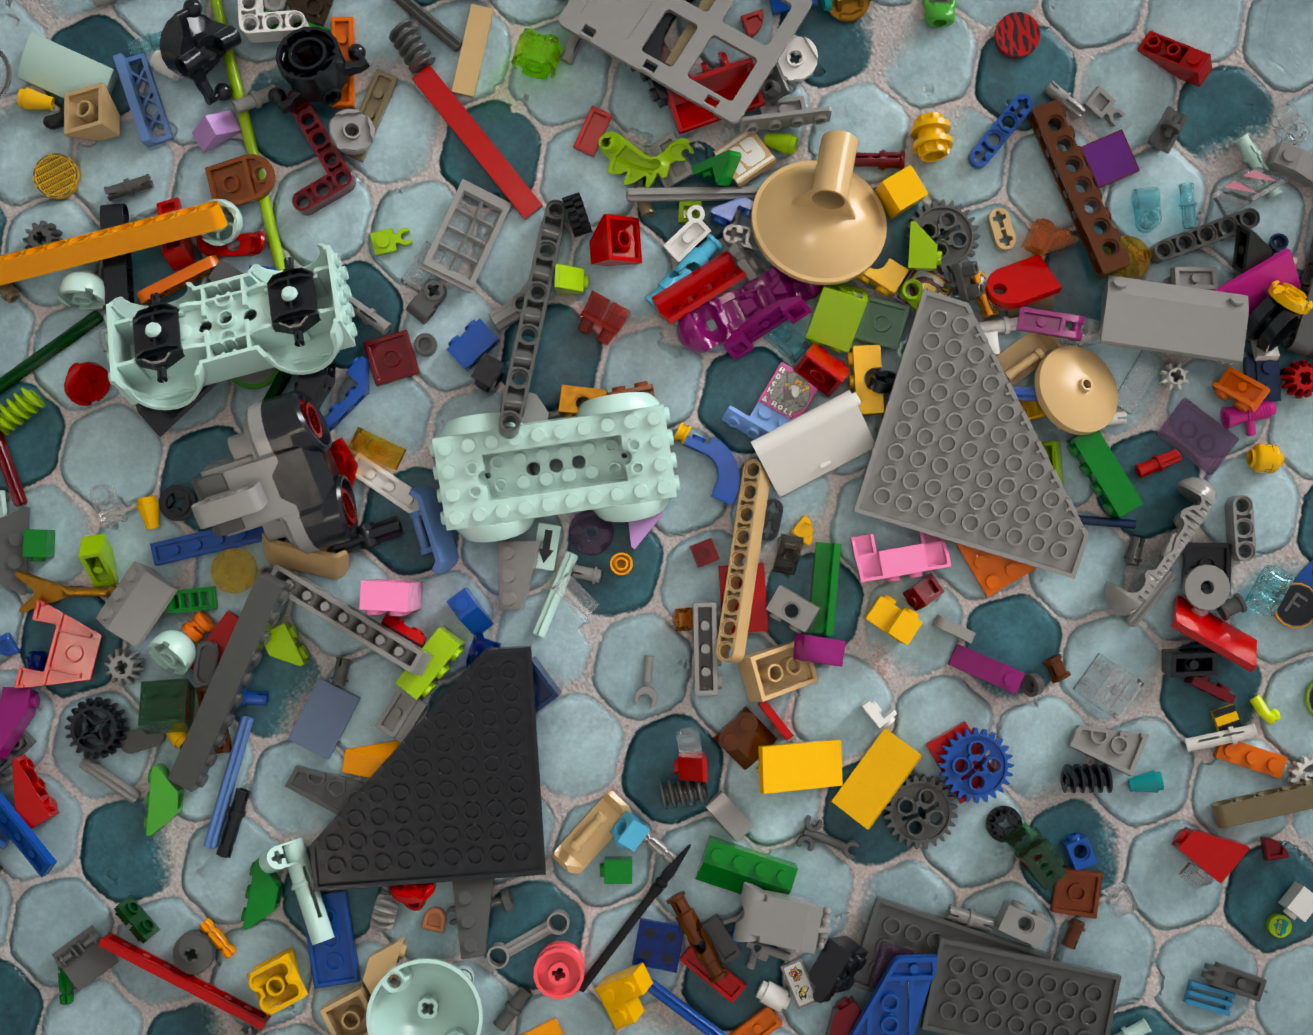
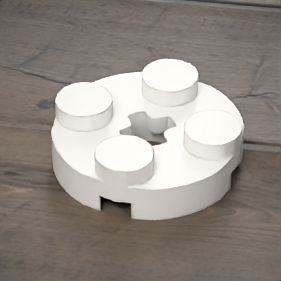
[778,35,818,83]

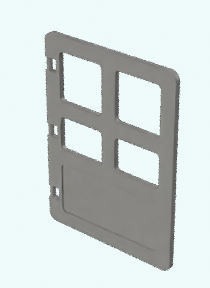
[559,0,812,124]

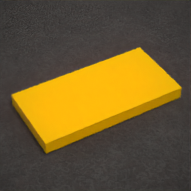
[831,728,923,830]
[758,739,843,794]

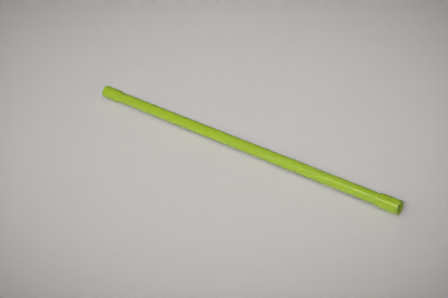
[210,0,285,271]

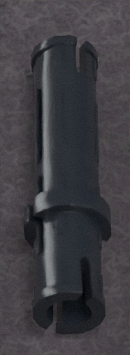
[216,788,251,858]

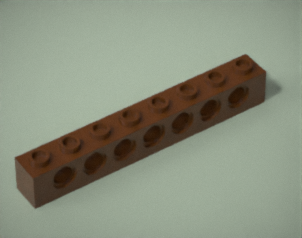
[1027,99,1130,280]

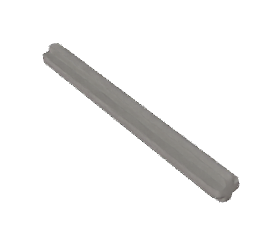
[626,186,759,202]

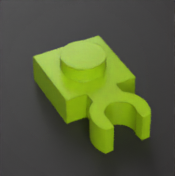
[370,228,413,257]

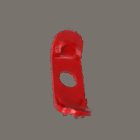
[197,231,265,257]

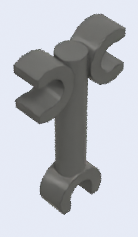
[796,815,859,859]

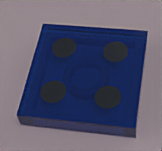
[632,918,684,973]

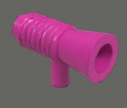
[1220,400,1276,436]

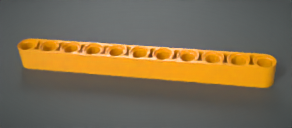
[0,201,228,286]

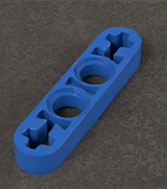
[968,94,1033,169]

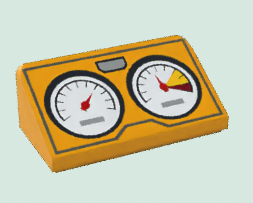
[970,271,1000,319]

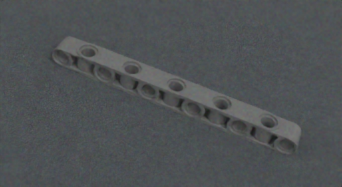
[499,200,566,439]

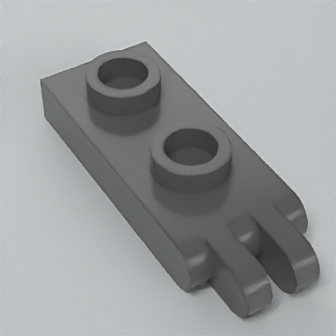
[1201,961,1267,1002]

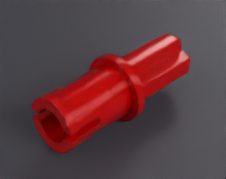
[1134,449,1182,478]

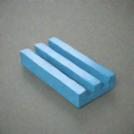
[1183,979,1236,1016]

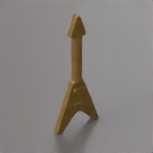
[15,570,117,613]

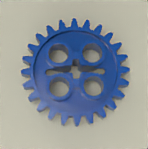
[938,727,1014,803]

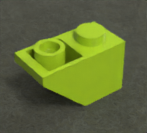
[265,622,309,666]

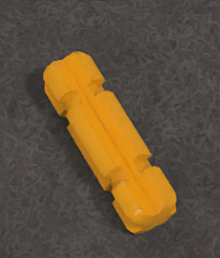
[199,918,237,959]

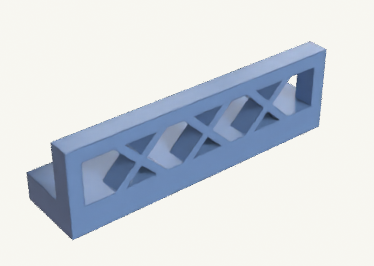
[113,52,174,148]

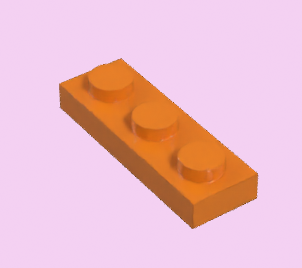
[1213,741,1288,779]

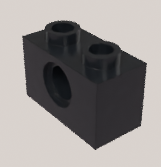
[471,352,509,393]
[1162,647,1217,677]

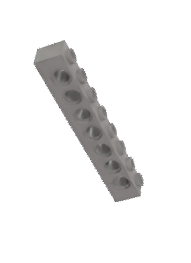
[271,564,434,676]

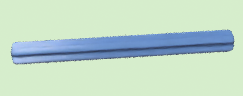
[204,716,254,849]

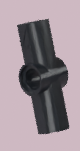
[333,516,404,553]

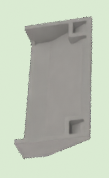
[1100,275,1249,365]

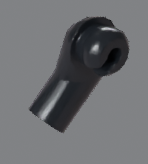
[43,101,64,130]

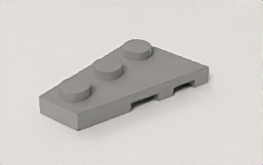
[498,541,543,610]
[1068,725,1149,776]

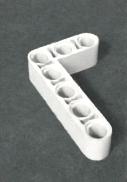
[238,0,309,43]

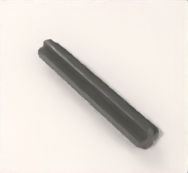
[394,0,462,52]

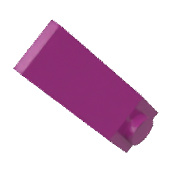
[948,644,1025,694]
[0,687,40,760]

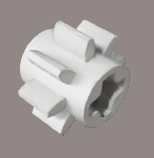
[1159,363,1189,391]

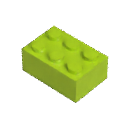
[395,626,466,700]

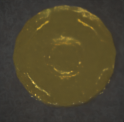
[211,548,258,593]

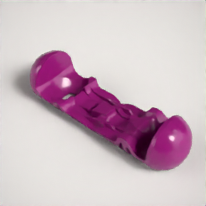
[677,267,823,353]

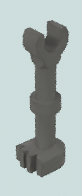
[446,889,516,925]

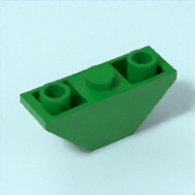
[241,857,284,930]

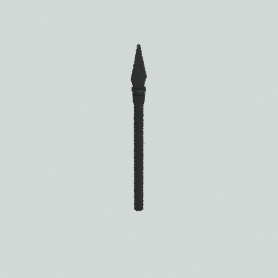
[579,844,691,992]

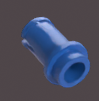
[241,689,269,707]

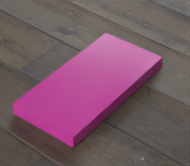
[1214,248,1302,317]

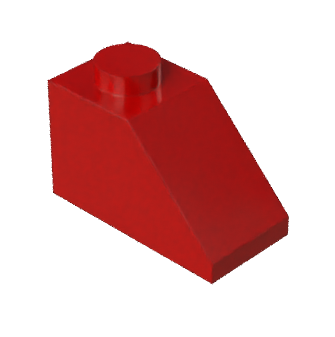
[674,752,708,782]

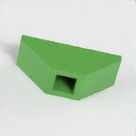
[144,763,184,836]

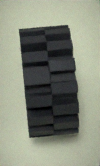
[562,192,592,237]

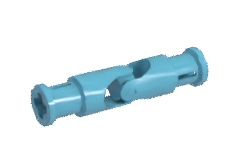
[645,234,723,311]

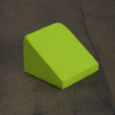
[678,201,702,223]

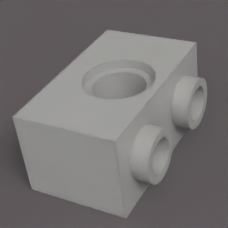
[766,585,822,634]
[994,899,1051,949]

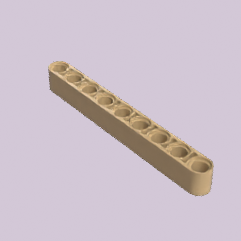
[716,459,770,664]

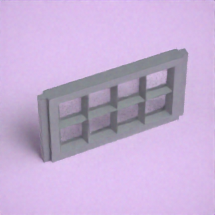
[420,179,512,293]

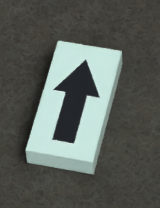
[536,523,562,571]

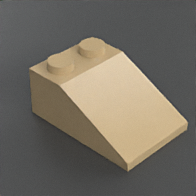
[738,641,819,702]

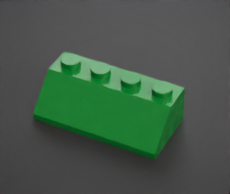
[695,835,798,894]

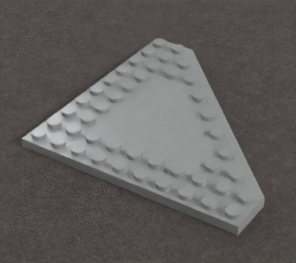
[853,290,1089,579]

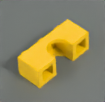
[856,258,909,297]
[847,345,884,416]

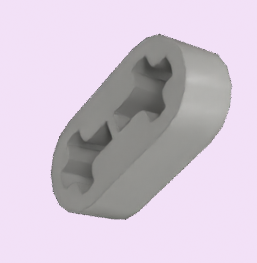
[933,615,976,644]

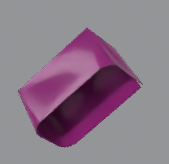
[793,633,846,667]

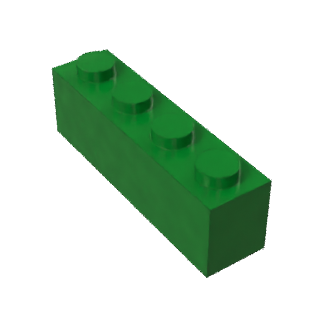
[1067,431,1143,518]

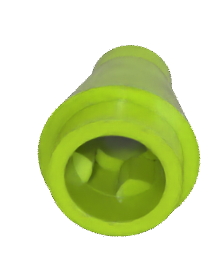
[764,132,798,156]

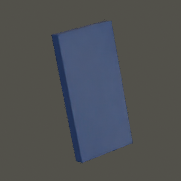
[304,889,361,989]

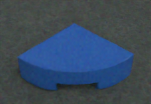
[0,632,21,655]

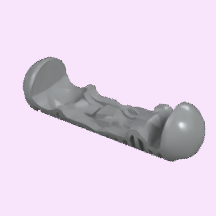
[1104,477,1217,616]

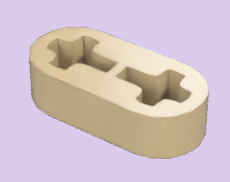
[987,208,1016,252]

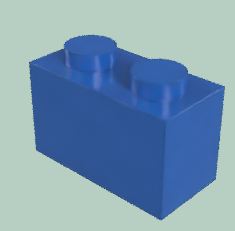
[446,318,500,372]

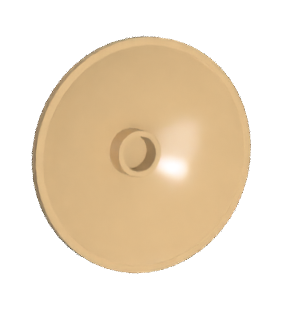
[751,130,887,285]

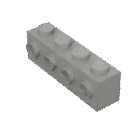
[692,602,722,696]

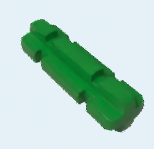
[58,966,74,1005]

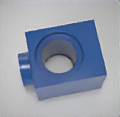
[1060,832,1097,871]

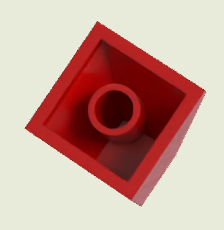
[589,214,642,266]

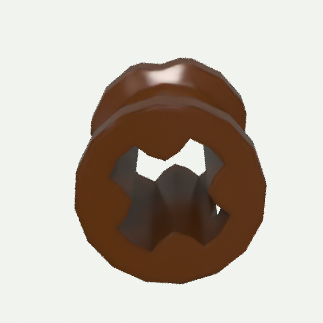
[1042,654,1071,683]

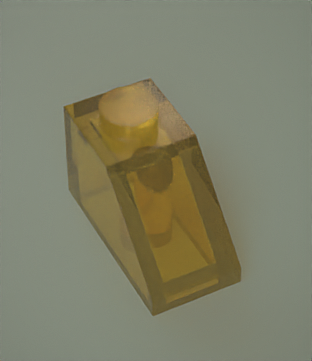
[348,427,406,470]

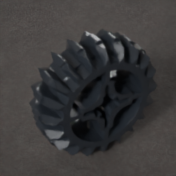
[65,697,130,759]

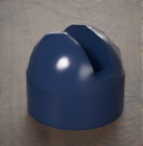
[1268,233,1289,253]

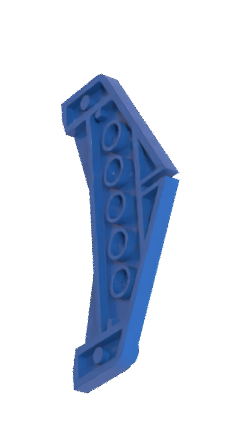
[848,954,937,1035]

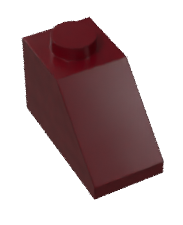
[825,996,862,1035]

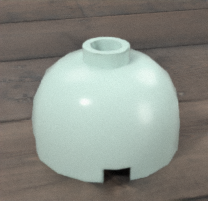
[201,199,243,246]
[58,269,105,311]
[148,630,196,675]

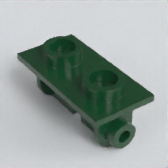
[114,895,160,944]

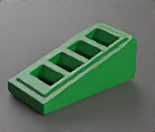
[167,586,218,614]

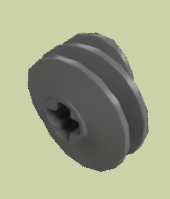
[173,930,216,974]

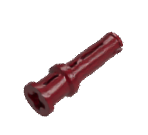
[854,150,905,171]

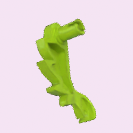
[598,131,694,188]

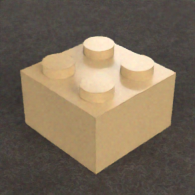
[319,982,371,1035]

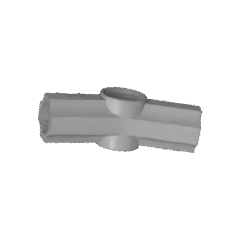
[488,281,542,332]

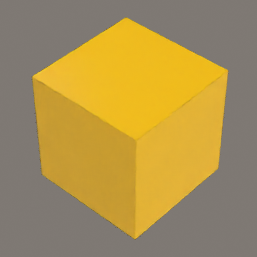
[874,165,929,220]

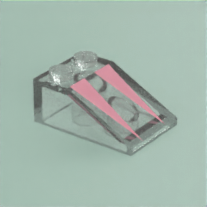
[1211,167,1290,217]

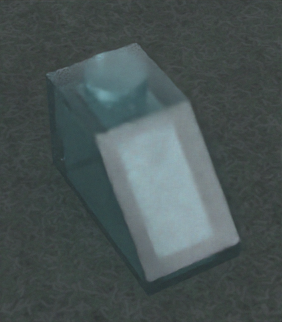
[762,322,810,363]

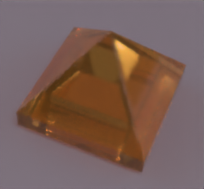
[672,608,692,632]

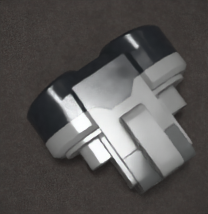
[191,390,358,554]

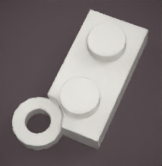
[663,205,711,263]

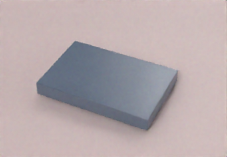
[288,677,361,760]

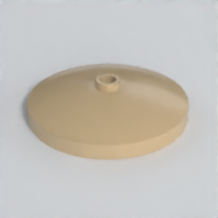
[1034,346,1118,435]

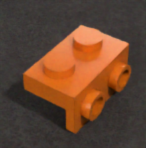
[1212,366,1271,413]

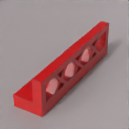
[651,251,746,324]

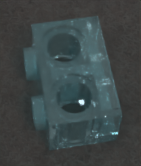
[1245,565,1296,617]

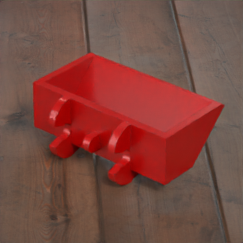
[666,52,765,134]

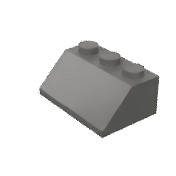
[96,561,178,648]

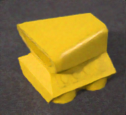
[246,947,308,1016]

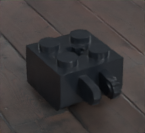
[808,936,868,1003]

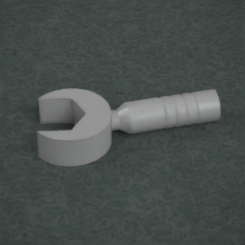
[635,655,657,708]

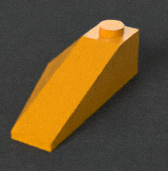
[342,740,400,778]

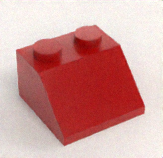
[793,343,850,397]

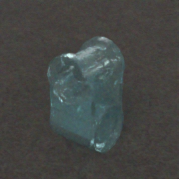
[1132,187,1162,233]

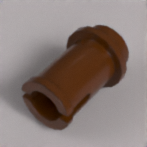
[1061,918,1086,950]

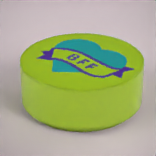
[1266,913,1292,938]

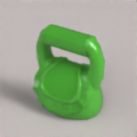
[923,0,956,27]

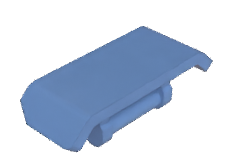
[409,486,459,574]

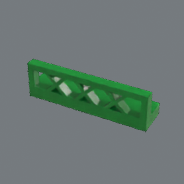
[808,542,841,636]

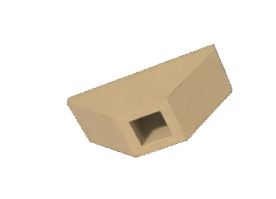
[363,936,407,995]

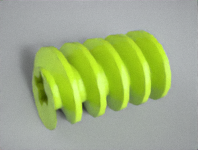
[0,387,46,435]

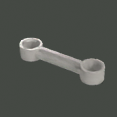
[486,909,570,969]

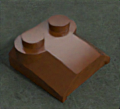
[713,706,777,770]

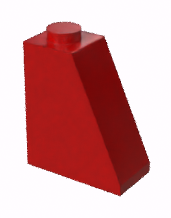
[1171,827,1250,883]

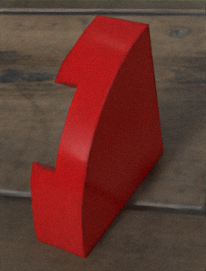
[740,9,763,38]

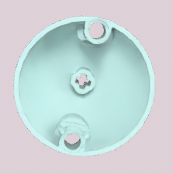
[366,958,483,1035]

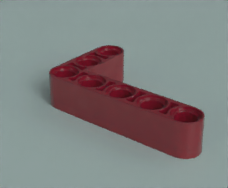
[286,90,356,216]

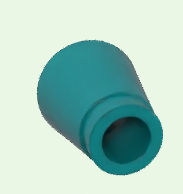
[1128,770,1164,793]

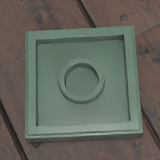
[854,296,912,352]

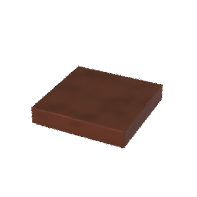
[1049,865,1103,919]

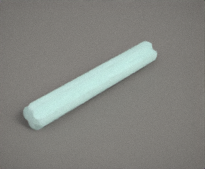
[533,551,578,638]

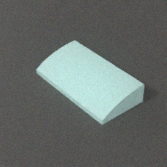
[18,32,119,98]

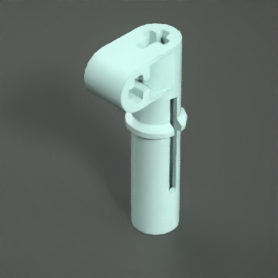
[259,838,335,946]

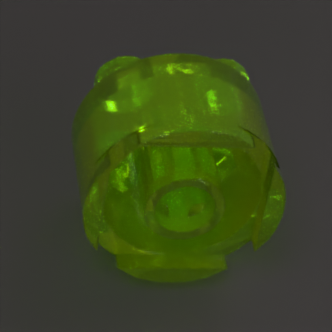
[511,28,563,80]

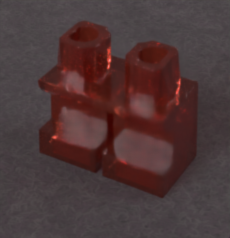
[578,290,631,346]

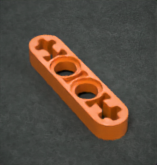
[136,255,219,305]

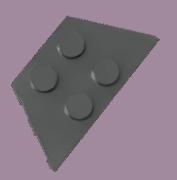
[0,507,30,595]

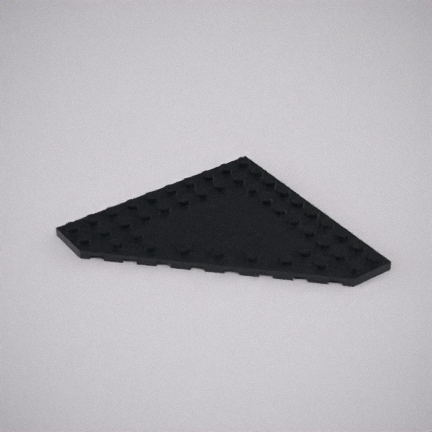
[310,645,546,892]

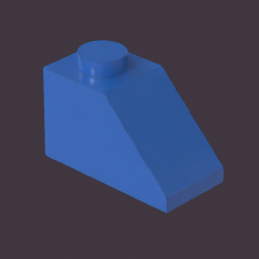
[446,587,494,637]

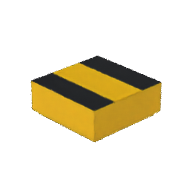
[1210,704,1242,732]

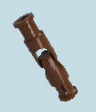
[666,891,729,983]

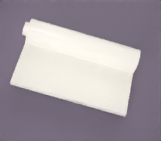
[751,390,875,497]

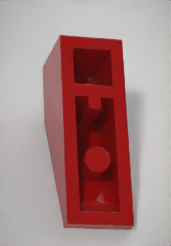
[156,197,195,271]

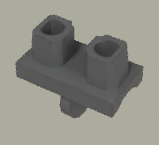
[762,62,791,106]
[1148,106,1189,154]
[943,259,984,303]

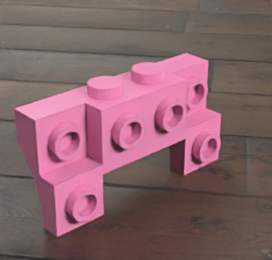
[850,531,951,583]

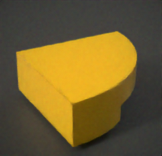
[790,515,813,546]

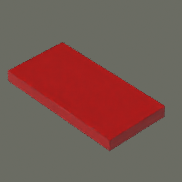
[1171,595,1257,672]

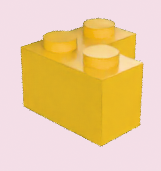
[863,594,923,646]
[595,962,653,1030]

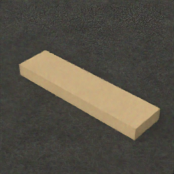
[451,4,494,98]

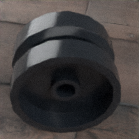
[1246,295,1301,354]

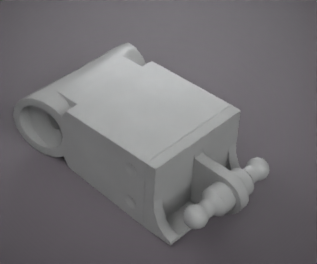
[732,882,832,954]

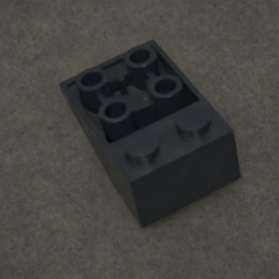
[294,359,337,416]

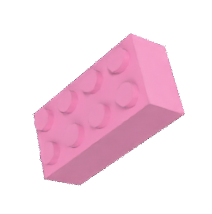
[359,579,423,616]

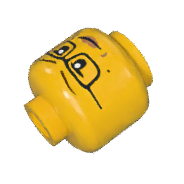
[1246,443,1284,474]

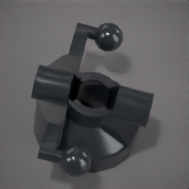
[159,0,242,105]
[268,26,370,114]

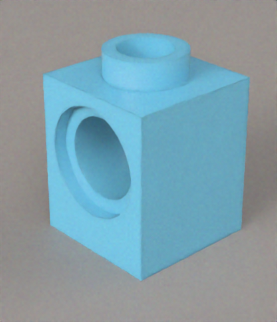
[610,810,651,852]

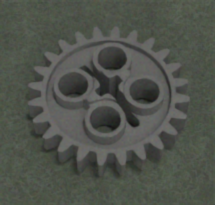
[905,199,980,274]
[883,774,958,849]

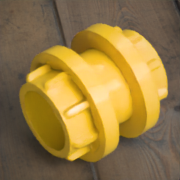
[910,112,953,162]

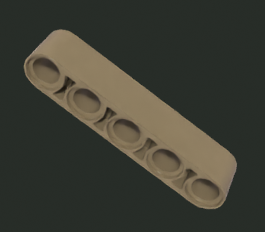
[1211,780,1313,828]

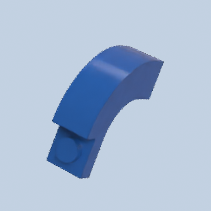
[683,434,740,506]

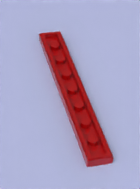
[412,65,543,221]
[98,932,271,1030]

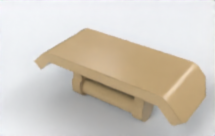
[997,333,1062,386]
[262,533,349,579]
[552,790,632,874]

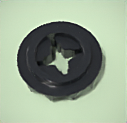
[159,485,197,521]
[986,806,1023,843]

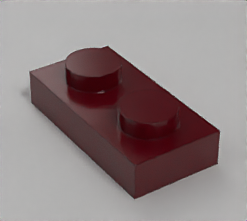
[1184,676,1236,704]

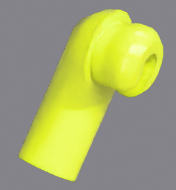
[1249,695,1281,724]

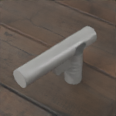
[745,941,791,970]

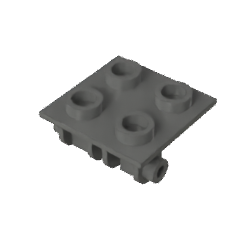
[51,925,119,991]

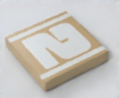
[713,132,777,188]

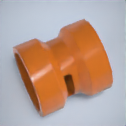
[182,611,215,643]

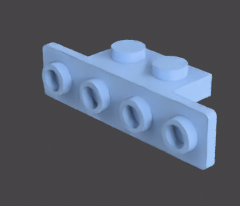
[722,401,791,439]

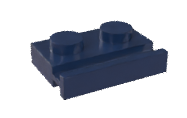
[1243,357,1281,402]

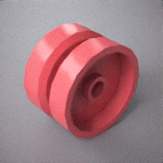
[533,941,585,999]

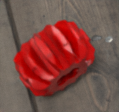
[1280,360,1313,399]

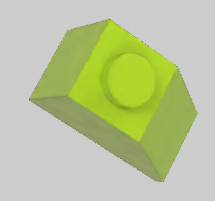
[908,221,942,271]
[555,264,589,295]
[78,533,118,588]

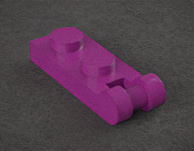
[1016,307,1085,341]

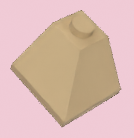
[64,83,120,141]

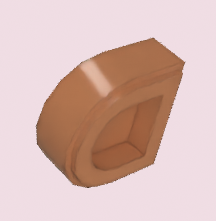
[421,906,447,933]

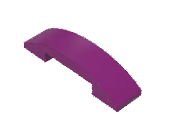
[723,296,812,361]

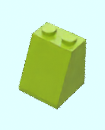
[805,283,868,353]

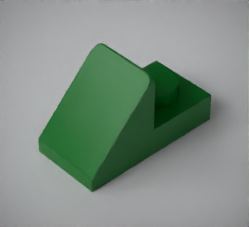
[691,150,742,186]

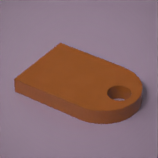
[205,154,275,207]

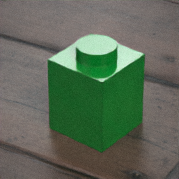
[23,529,55,562]
[600,856,632,884]

